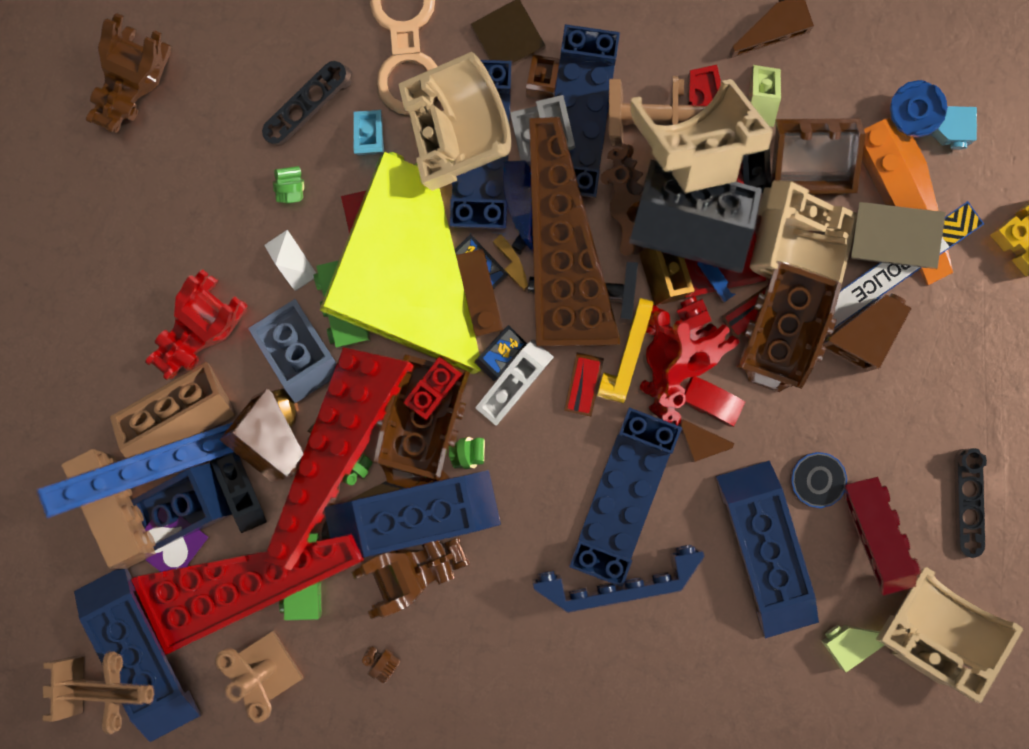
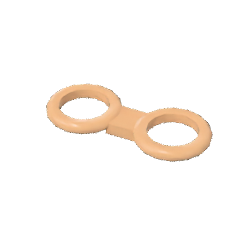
[370,0,438,115]

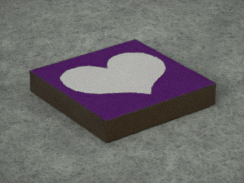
[145,508,210,572]

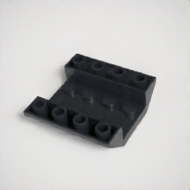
[629,159,762,273]

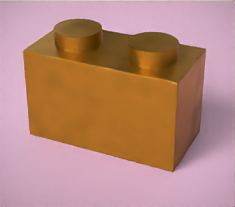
[639,248,694,306]

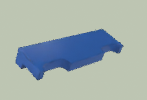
[697,262,736,303]

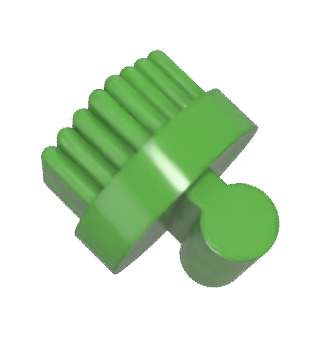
[273,166,305,203]
[448,437,485,469]
[341,453,373,485]

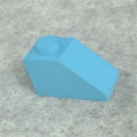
[931,106,977,150]

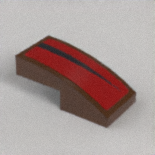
[721,285,768,339]
[564,352,604,417]

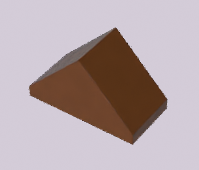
[526,54,560,100]
[679,419,735,462]

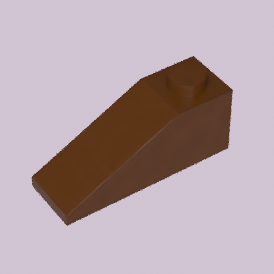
[729,0,814,58]
[456,249,503,336]

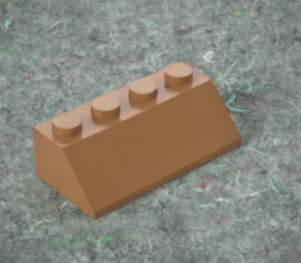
[110,361,235,459]

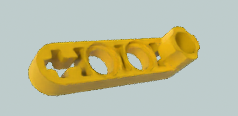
[597,298,654,404]

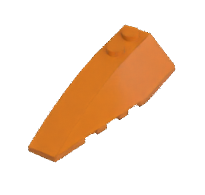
[862,117,953,286]

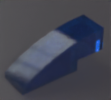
[503,160,533,249]

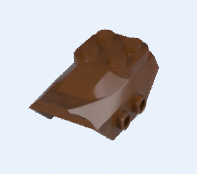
[738,261,842,393]
[373,354,470,488]

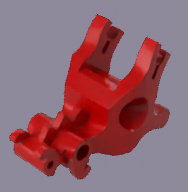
[145,270,248,380]
[640,309,740,425]

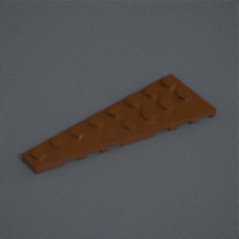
[529,117,620,346]

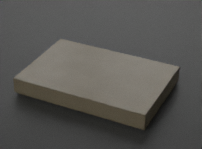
[851,202,946,269]

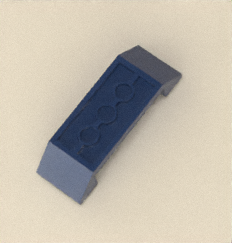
[554,24,620,198]
[450,60,511,229]
[569,407,682,587]
[715,460,819,639]
[324,470,501,558]
[533,545,704,613]
[74,569,201,742]

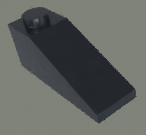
[211,452,267,533]

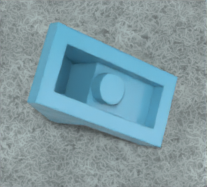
[354,110,385,156]

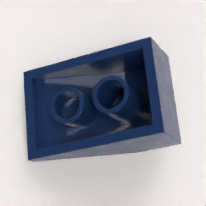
[131,463,232,550]

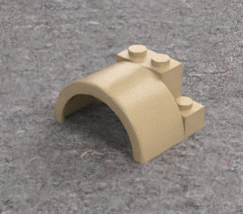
[398,52,511,191]
[630,79,773,193]
[750,181,858,290]
[876,567,1023,703]

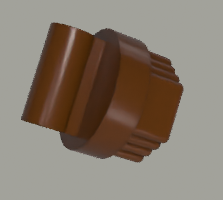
[362,646,400,684]

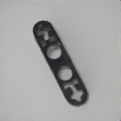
[262,61,352,145]
[954,448,987,558]

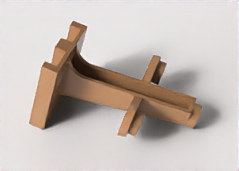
[609,76,707,146]
[215,631,304,723]
[43,651,154,734]

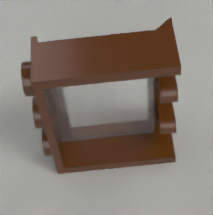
[771,118,865,196]

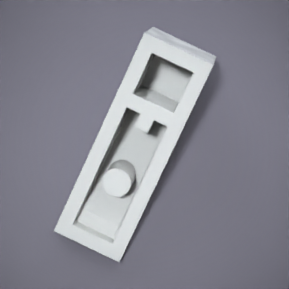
[475,339,554,426]

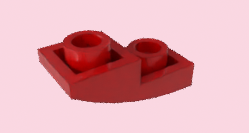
[677,296,712,330]
[404,357,463,420]
[684,377,745,427]

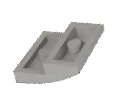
[510,95,575,167]

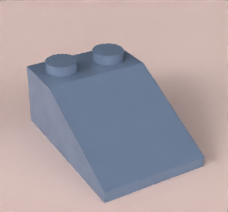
[248,299,337,403]

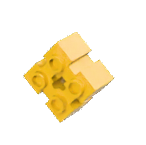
[990,202,1029,277]

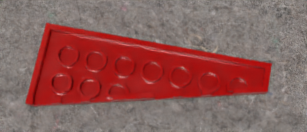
[263,347,414,570]

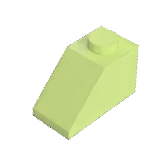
[748,65,781,127]
[822,625,884,672]

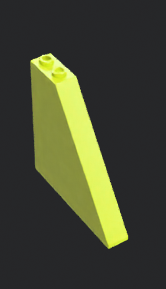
[320,152,481,374]

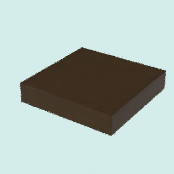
[471,0,546,67]

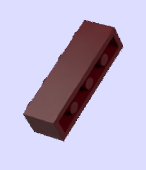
[844,476,920,596]

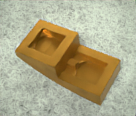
[493,234,528,292]

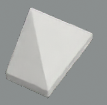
[264,230,316,291]

